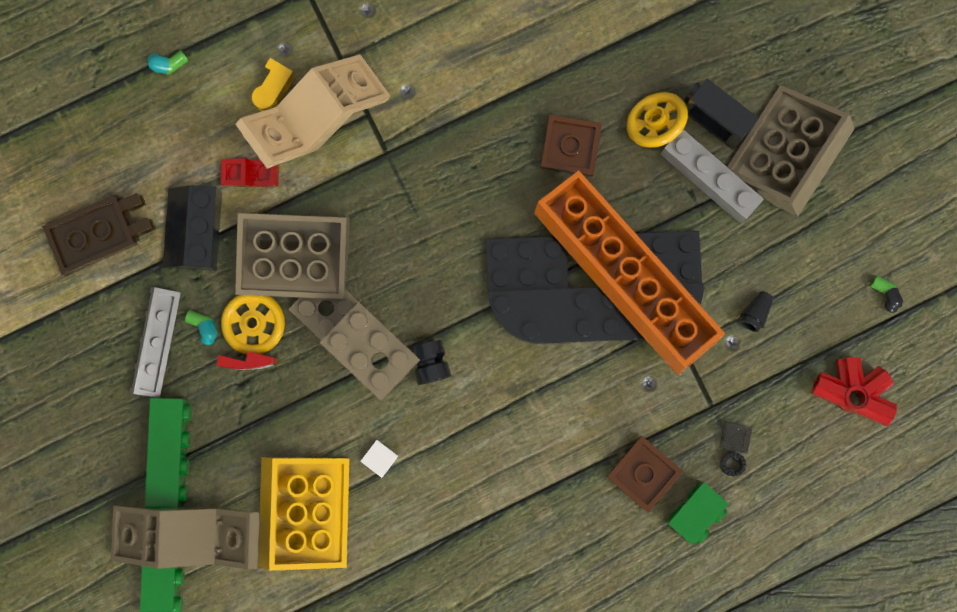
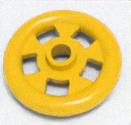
[626,92,688,148]
[221,295,285,355]

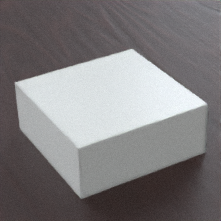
[360,440,398,478]

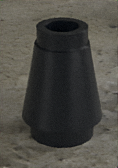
[739,291,774,332]

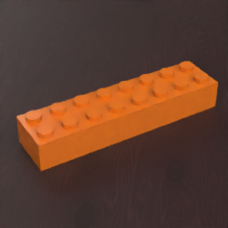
[534,170,726,376]

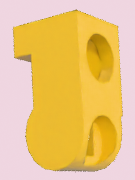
[252,58,296,112]

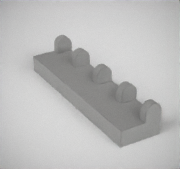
[129,287,181,398]

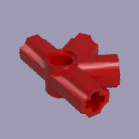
[811,357,897,427]

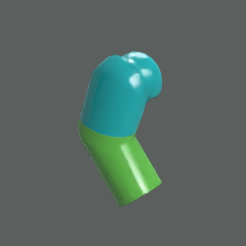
[147,50,189,75]
[185,310,218,345]

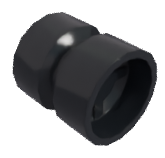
[409,340,452,386]

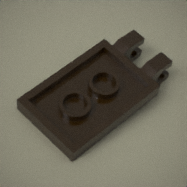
[42,193,156,276]

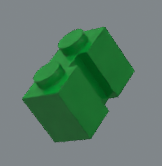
[665,481,729,545]

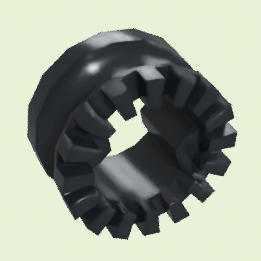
[720,452,747,477]

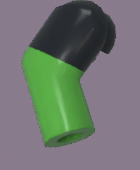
[870,275,903,313]

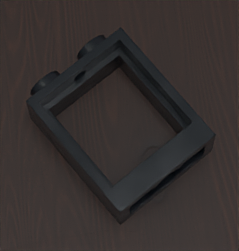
[684,78,759,150]

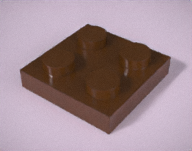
[541,115,602,177]
[606,436,684,513]

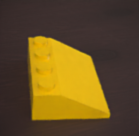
[258,457,349,571]

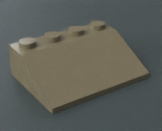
[727,85,855,216]
[235,213,350,299]

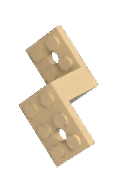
[235,54,391,168]

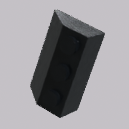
[163,185,222,271]

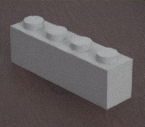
[660,129,764,224]

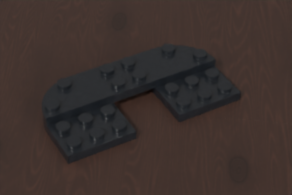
[486,231,704,345]

